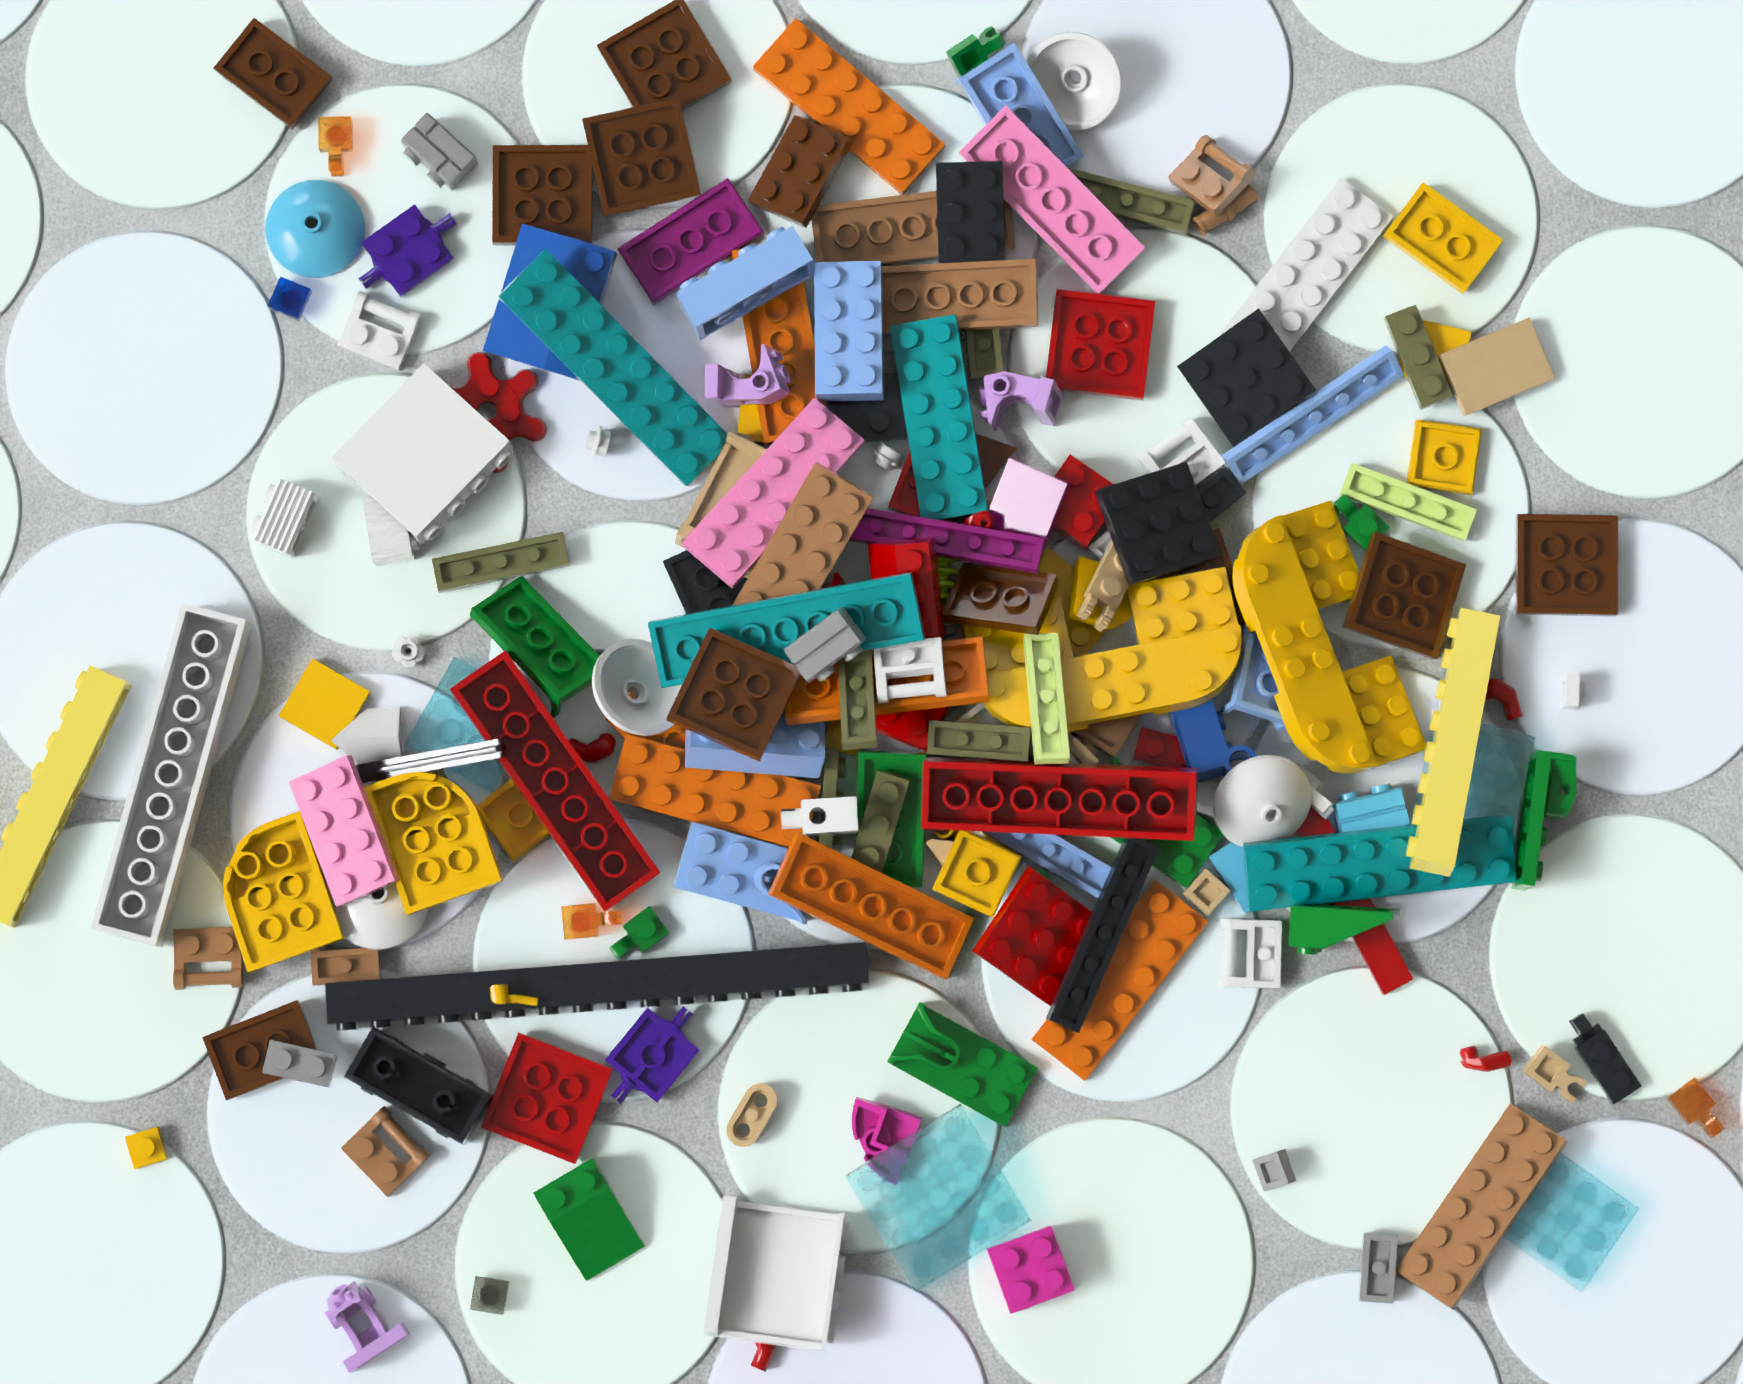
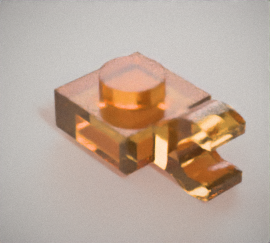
[318,116,353,177]
[561,903,622,940]
[1666,1077,1725,1138]

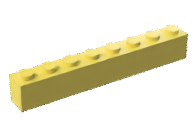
[1406,607,1500,877]
[0,665,132,928]

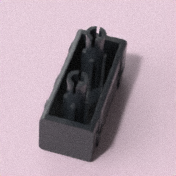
[344,1027,493,1146]

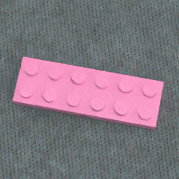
[958,105,1146,294]
[682,398,865,589]

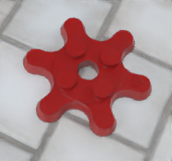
[451,352,547,473]

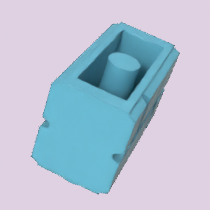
[1332,783,1410,833]

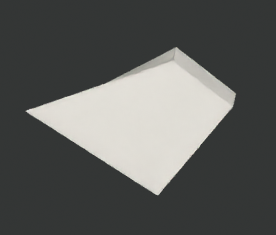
[331,706,403,764]

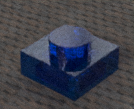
[267,276,312,321]

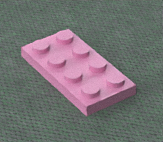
[289,755,400,907]

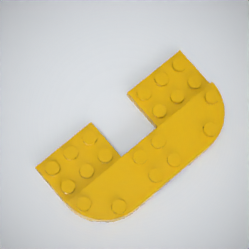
[1232,500,1426,774]
[963,567,1242,735]
[223,772,503,973]

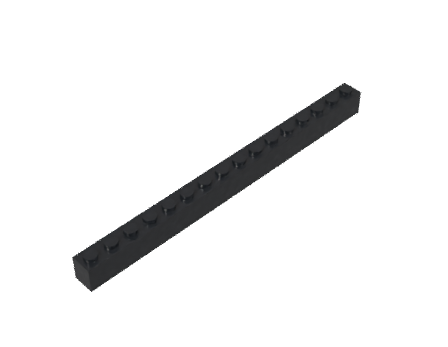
[325,942,869,1031]

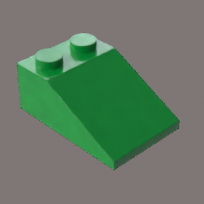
[1288,904,1401,954]
[533,1158,645,1281]

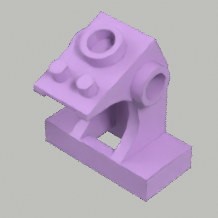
[704,344,790,408]
[980,371,1064,431]
[325,1281,410,1373]

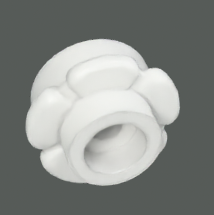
[585,426,611,458]
[872,441,904,470]
[392,635,425,668]

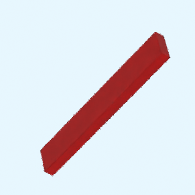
[1296,806,1413,996]

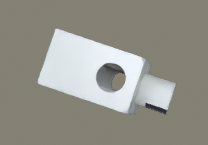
[781,796,858,836]

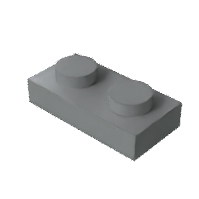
[262,1040,337,1088]
[1358,1233,1398,1304]

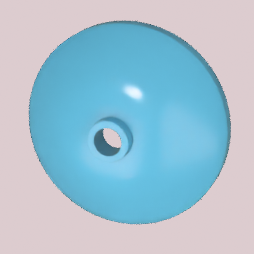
[265,180,365,278]

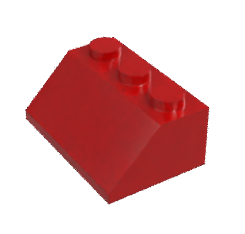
[868,537,946,641]

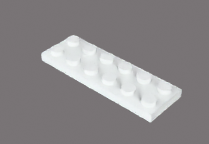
[1220,177,1393,351]

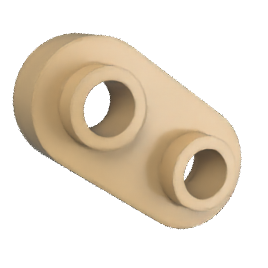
[726,1083,778,1147]

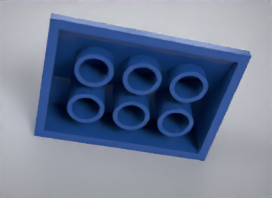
[483,224,617,381]

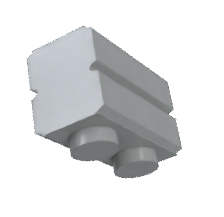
[401,112,478,190]
[784,606,866,682]

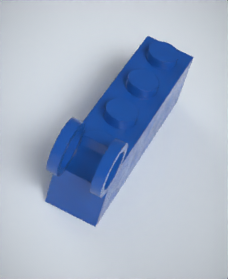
[1169,696,1257,782]

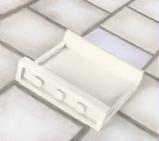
[331,363,513,545]
[703,1195,850,1352]

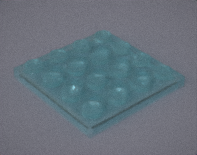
[845,1104,1032,1292]

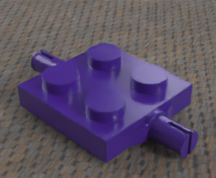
[358,204,457,298]
[605,1006,700,1105]

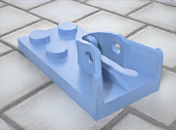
[954,43,1084,167]
[1220,623,1286,731]
[673,821,808,925]

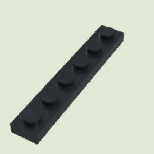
[1045,838,1160,1033]

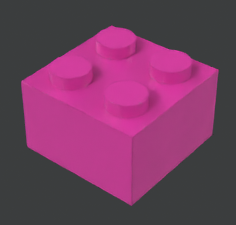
[986,1225,1075,1314]

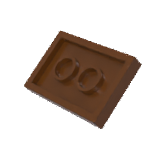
[213,17,333,130]
[748,115,853,228]
[941,562,1059,635]
[202,1000,317,1101]

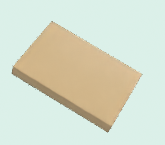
[1438,317,1555,417]

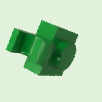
[946,26,1006,77]
[1333,494,1390,552]
[609,906,670,960]

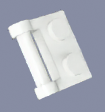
[337,291,421,371]
[1136,417,1226,486]
[874,637,947,704]
[1219,919,1282,989]

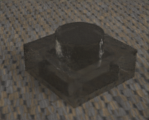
[470,1275,510,1315]

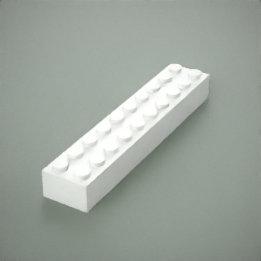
[90,603,252,948]

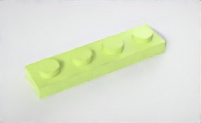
[1339,463,1477,542]
[1023,633,1070,764]

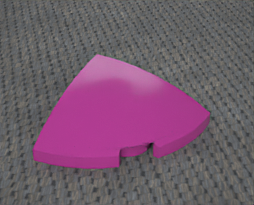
[852,1097,922,1185]

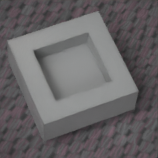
[1252,1149,1297,1192]

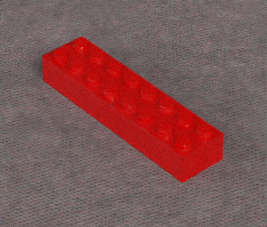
[450,650,661,912]
[921,757,1198,841]

